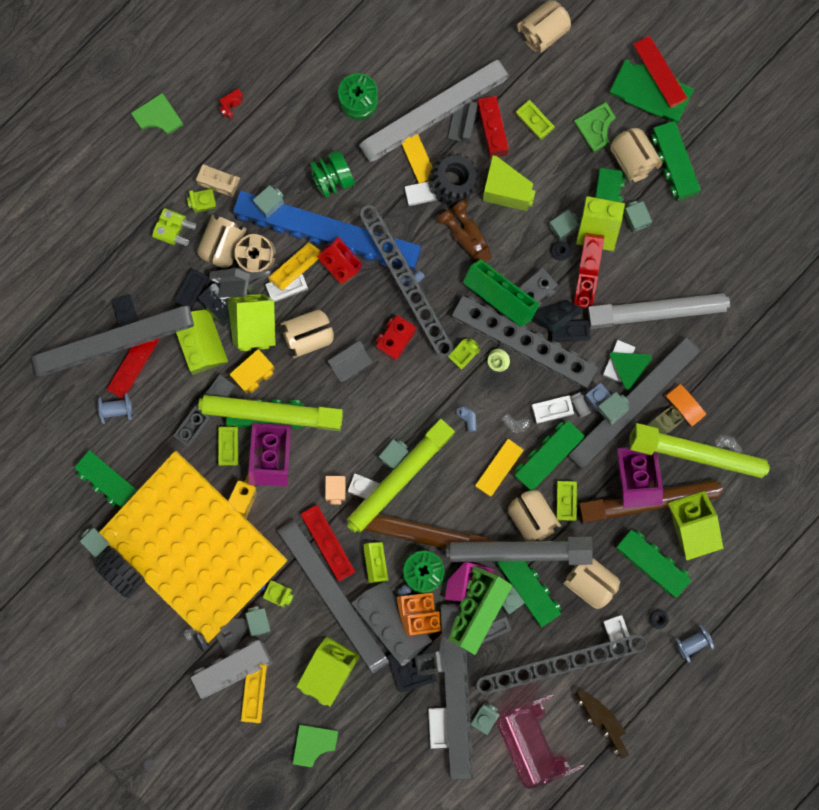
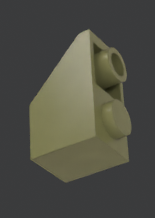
[647,406,685,435]

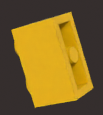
[230,349,275,394]

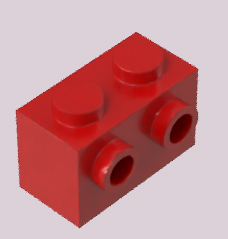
[317,236,363,285]
[376,315,417,362]

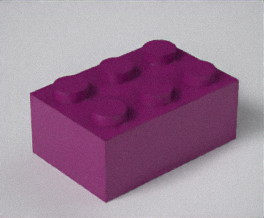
[249,423,291,487]
[617,447,663,508]

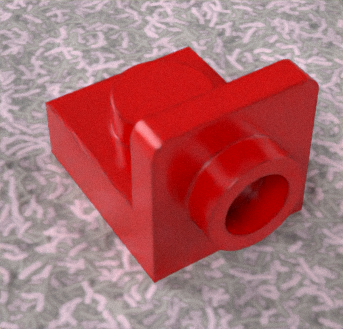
[219,88,244,120]

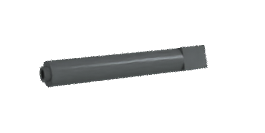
[446,537,593,565]

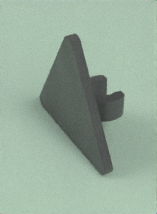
[216,618,248,656]

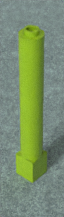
[198,395,343,431]
[346,419,455,533]
[630,423,770,478]

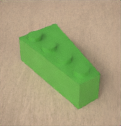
[448,565,513,655]

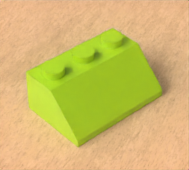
[177,310,228,375]

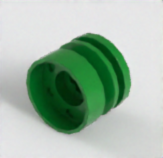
[338,73,378,121]
[309,149,355,198]
[403,551,444,594]

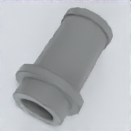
[570,392,591,418]

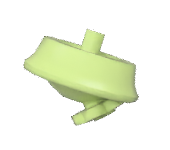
[488,349,510,372]

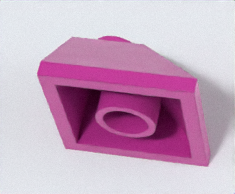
[445,562,494,603]

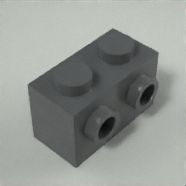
[519,268,558,308]

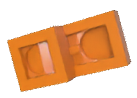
[665,383,706,426]

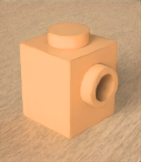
[325,476,346,505]

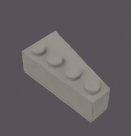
[191,640,273,699]

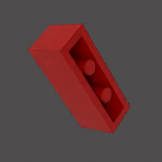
[478,96,509,159]

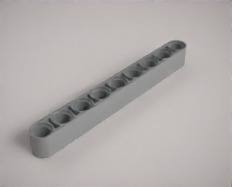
[359,60,509,162]

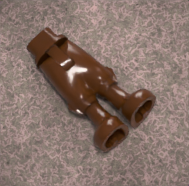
[437,199,493,262]

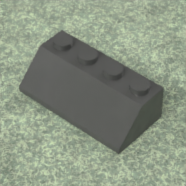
[352,582,432,667]

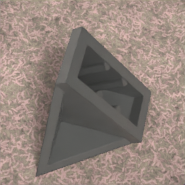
[233,267,272,294]
[415,633,448,676]

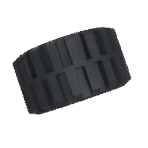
[428,152,479,205]
[94,547,145,598]

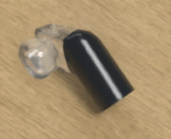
[183,627,210,652]

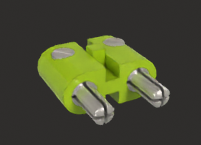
[152,208,196,246]

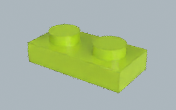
[515,100,555,141]
[219,427,238,466]
[557,481,577,521]
[363,542,388,583]

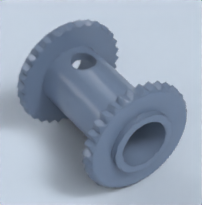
[98,394,133,424]
[675,625,714,662]

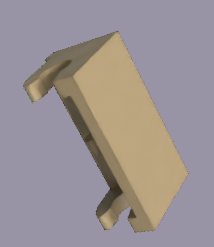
[196,164,240,197]

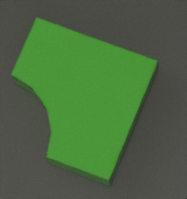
[131,93,183,135]
[574,102,616,153]
[293,725,338,767]

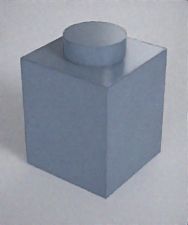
[584,383,612,413]

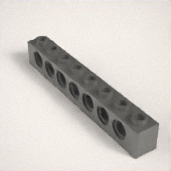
[452,296,598,391]

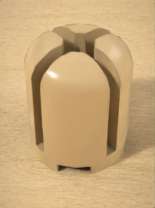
[517,0,571,53]
[611,128,663,182]
[197,214,247,268]
[235,234,276,272]
[280,310,334,359]
[508,490,561,541]
[563,558,620,609]

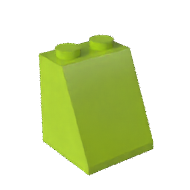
[483,156,536,211]
[576,196,625,251]
[227,293,275,351]
[668,491,724,560]
[297,636,360,707]

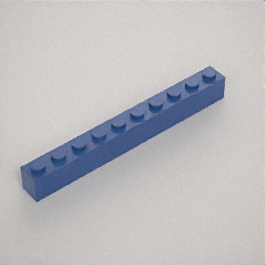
[233,191,421,271]

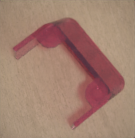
[497,693,584,789]

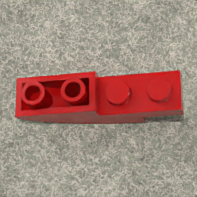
[574,233,605,309]

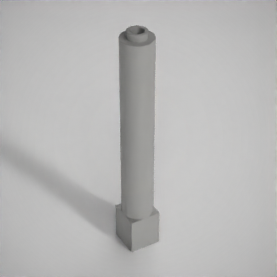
[587,293,730,329]

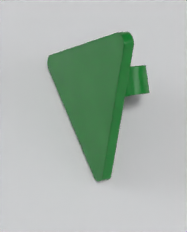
[610,352,652,390]

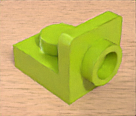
[187,189,217,213]
[448,338,481,370]
[263,580,294,608]

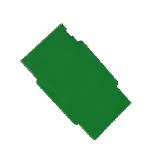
[610,59,694,123]

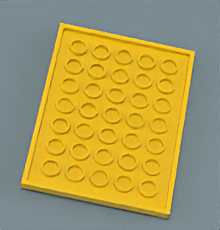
[99,451,288,643]

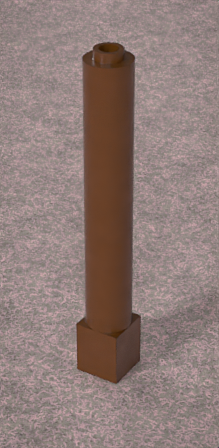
[578,479,723,524]
[352,512,493,549]

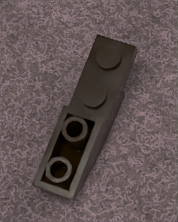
[575,690,629,759]

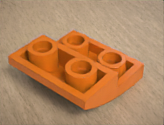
[397,593,442,636]

